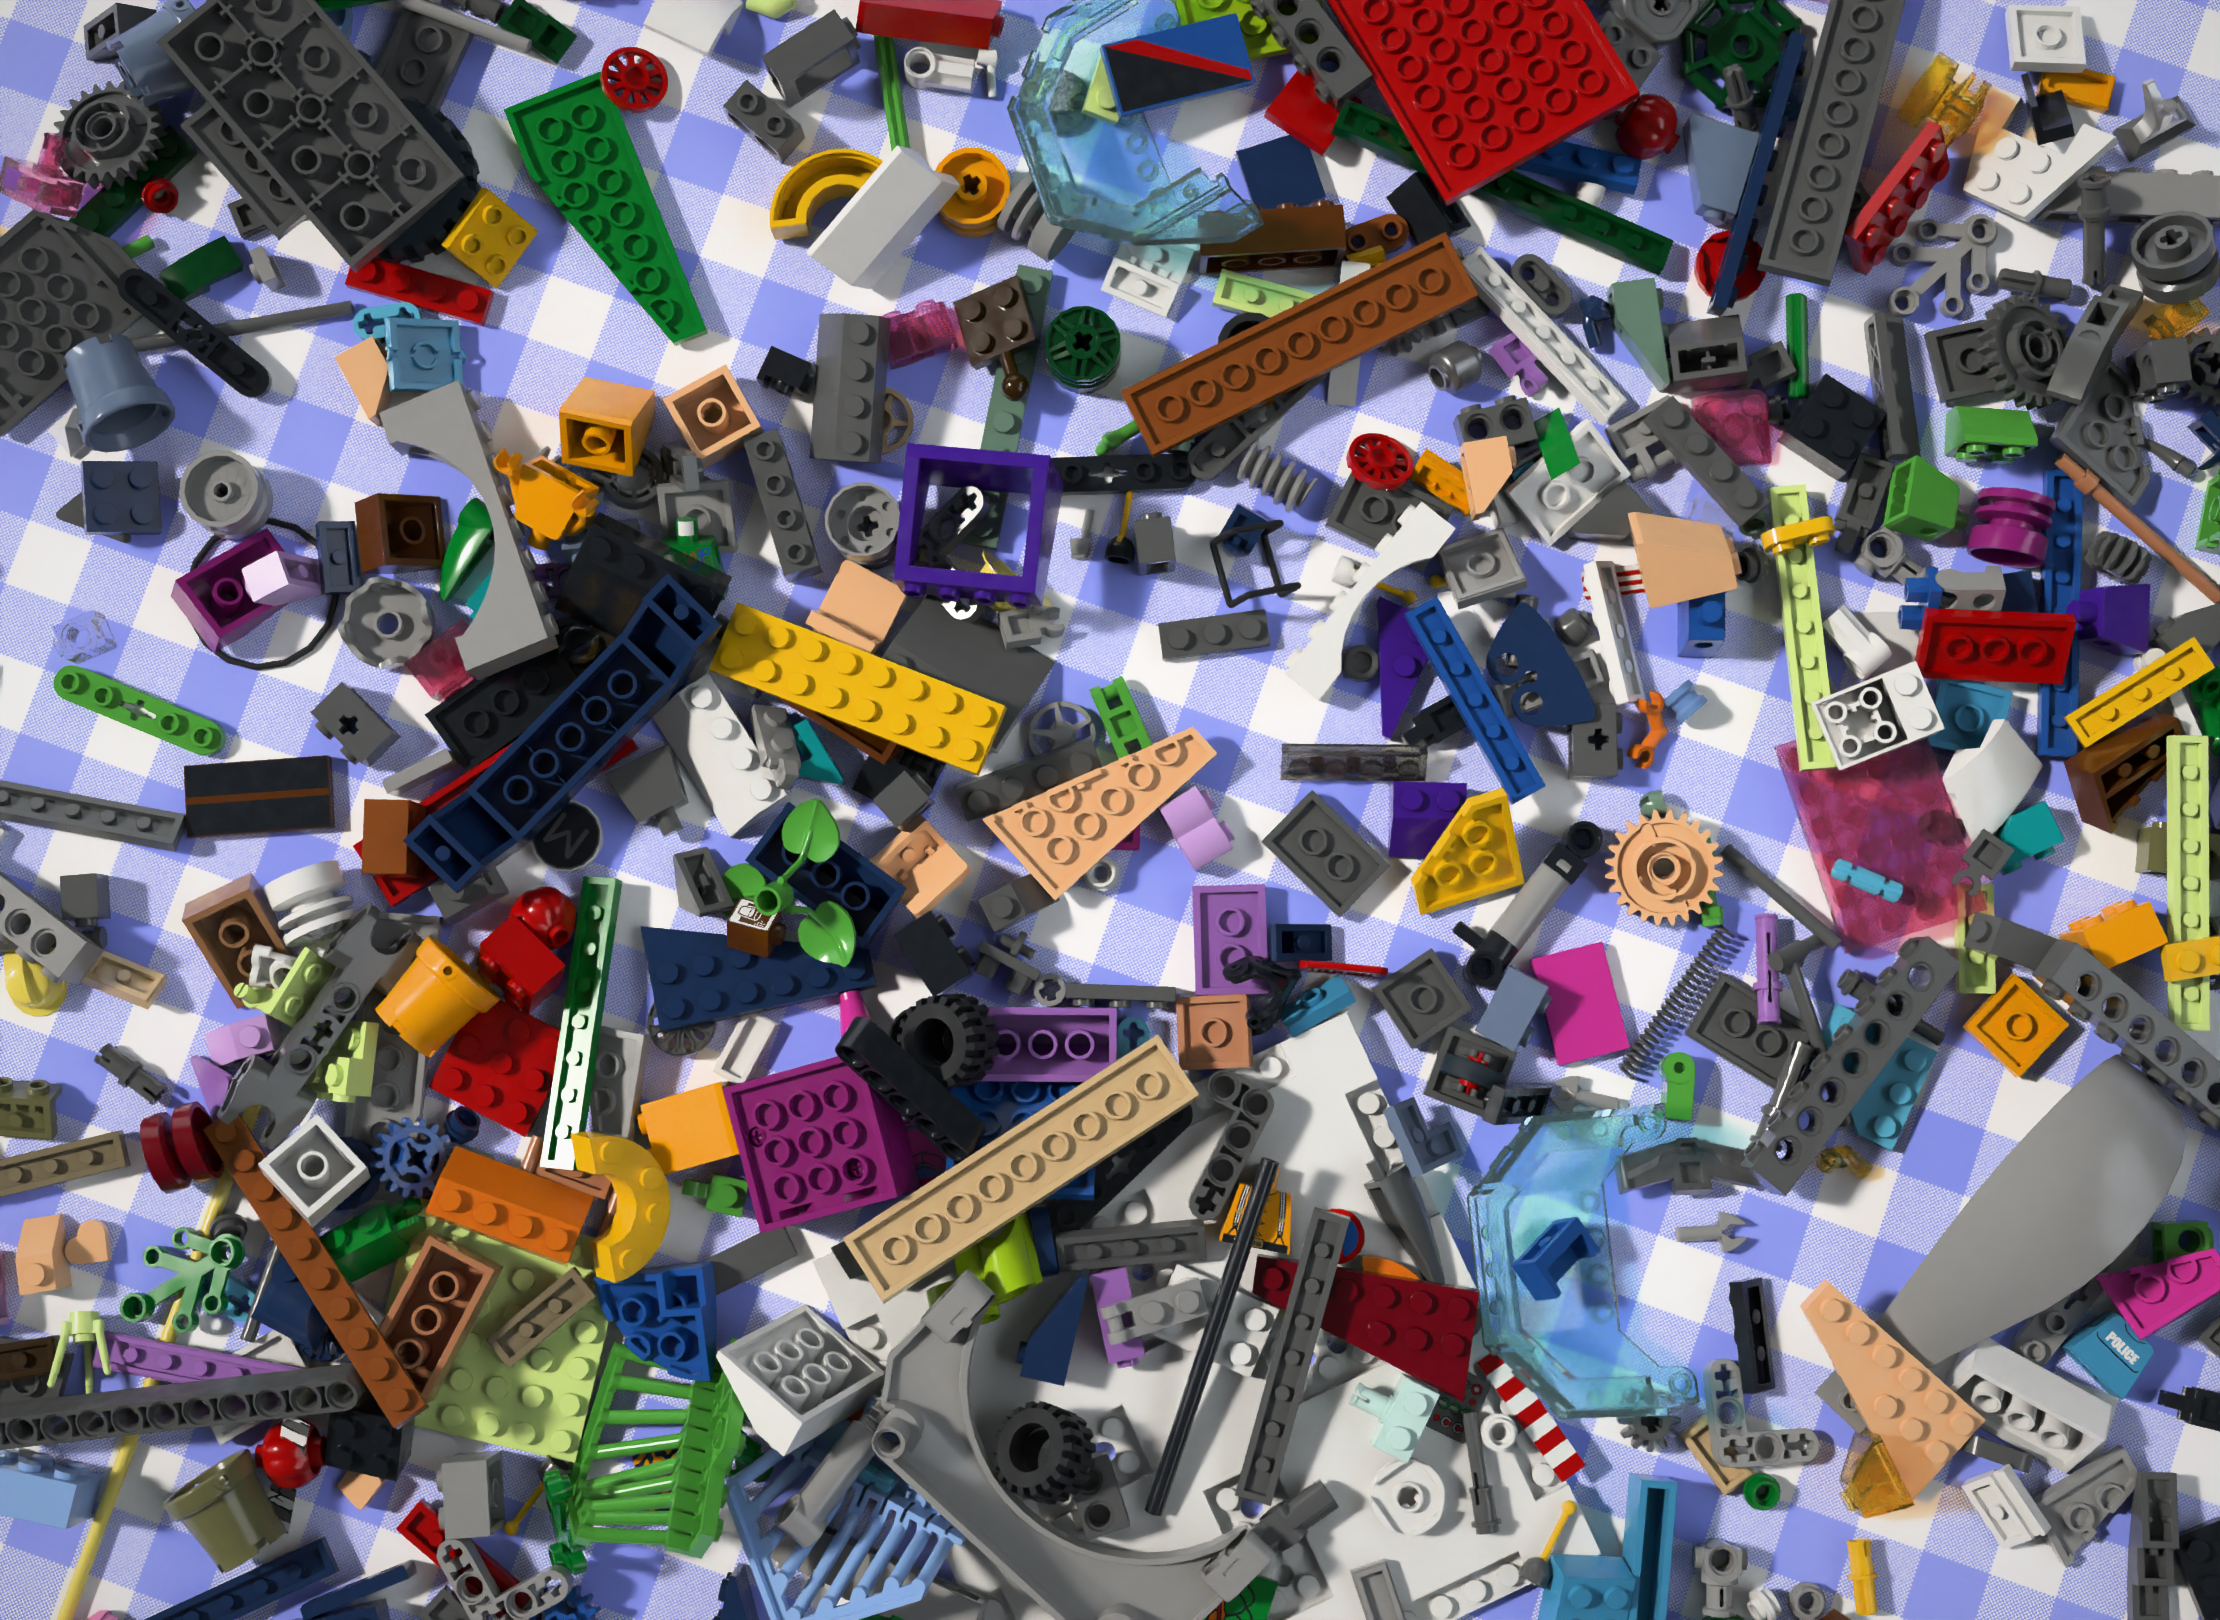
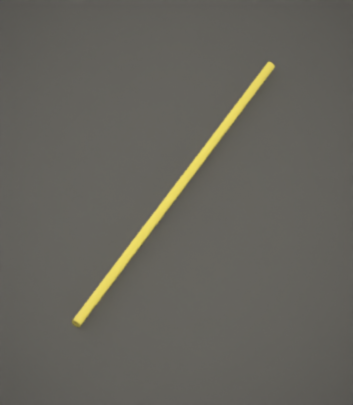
[56,1105,262,1620]

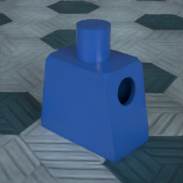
[1677,592,1725,658]

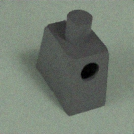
[605,744,689,837]
[428,867,510,927]

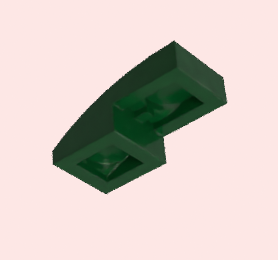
[497,0,577,65]
[159,235,243,302]

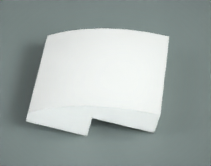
[1101,223,1196,318]

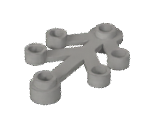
[1887,214,1998,318]

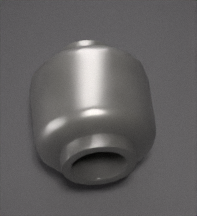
[1428,340,1483,394]

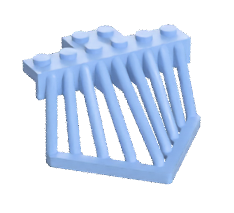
[725,1395,968,1620]

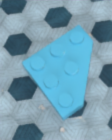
[1822,1004,1938,1151]

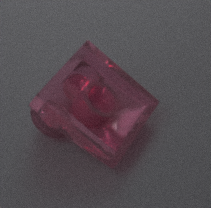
[1691,389,1772,467]

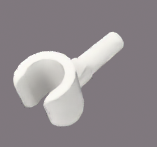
[977,47,999,98]

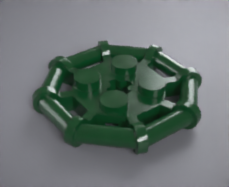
[1679,0,1806,111]

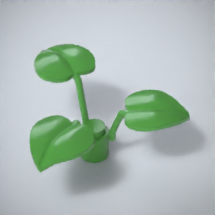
[721,798,856,967]

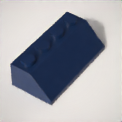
[745,802,907,949]

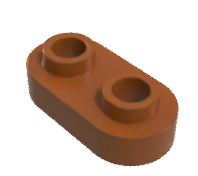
[1343,213,1409,261]

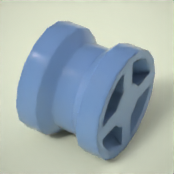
[1664,679,1708,724]

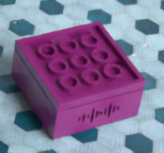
[723,1056,921,1233]

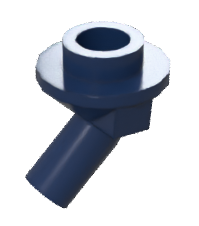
[1579,295,1612,349]

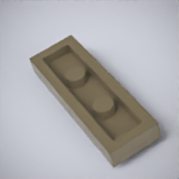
[486,1267,598,1368]

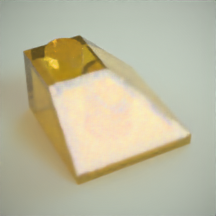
[1839,1429,1915,1519]

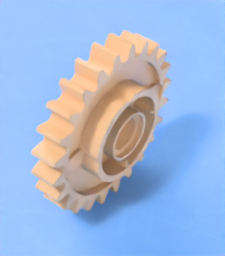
[1605,808,1723,926]

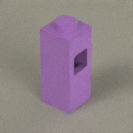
[1089,1266,1145,1368]

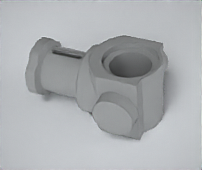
[1853,523,1928,585]
[1692,1538,1748,1618]

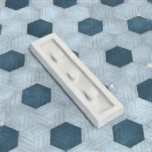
[1583,561,1646,705]

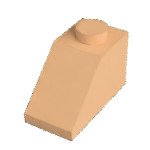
[334,336,393,426]
[1459,436,1517,521]
[15,1214,72,1295]

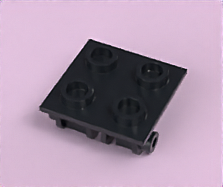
[852,748,946,800]

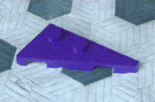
[1376,596,1428,740]

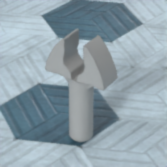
[1549,1076,1620,1115]
[1675,1211,1747,1253]

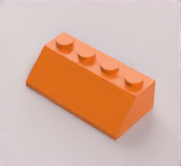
[425,1146,595,1267]

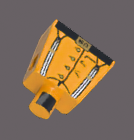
[1218,1164,1291,1255]

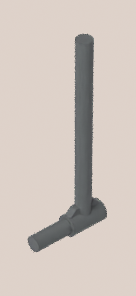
[1768,934,1853,1127]

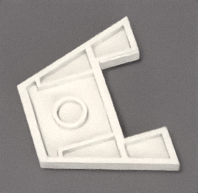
[1963,84,2118,223]

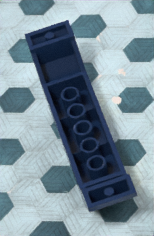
[403,573,722,893]

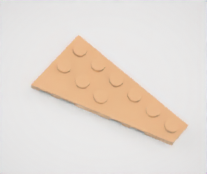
[982,727,1218,901]

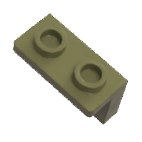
[0,1077,62,1140]

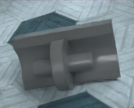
[974,931,1042,996]

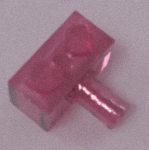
[0,132,84,218]
[404,619,475,702]

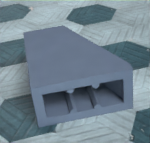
[1682,113,1760,225]

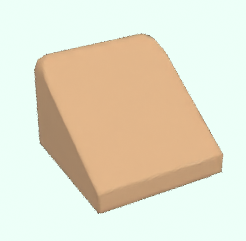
[337,1471,387,1511]

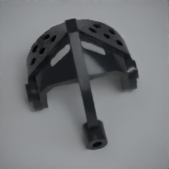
[1222,956,1302,1036]

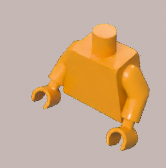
[493,448,600,550]

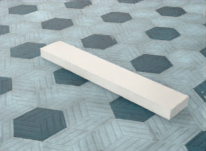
[1461,245,1628,425]

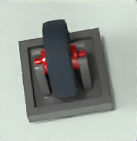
[1422,1026,1518,1117]

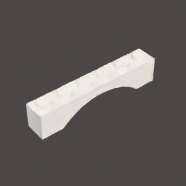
[1284,501,1456,701]

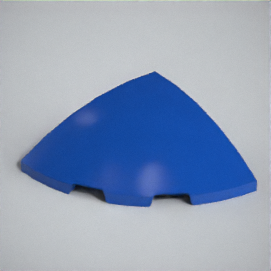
[594,1261,717,1381]

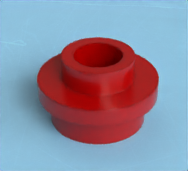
[142,178,179,213]

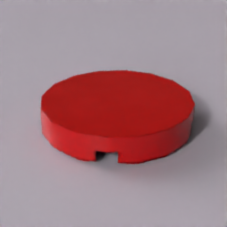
[1694,230,1766,302]

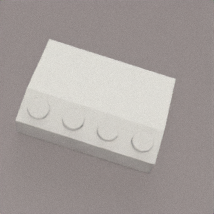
[716,1304,885,1457]

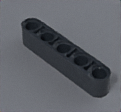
[835,1016,986,1162]

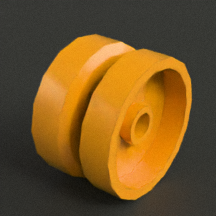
[935,147,1012,238]

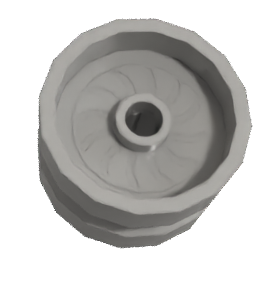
[179,450,274,540]

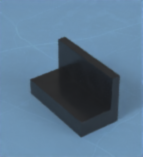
[2021,73,2075,146]
[1386,172,1472,245]

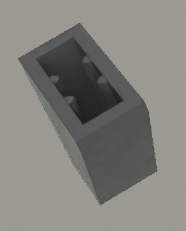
[1963,912,2089,982]

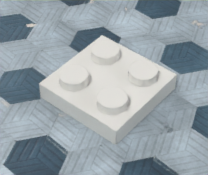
[2005,4,2087,73]

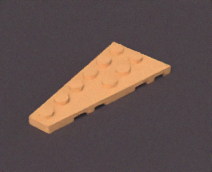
[1800,1279,1986,1502]

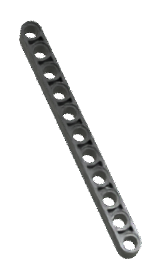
[0,1363,368,1450]

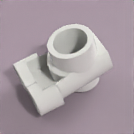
[249,944,298,990]

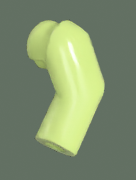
[746,0,798,19]

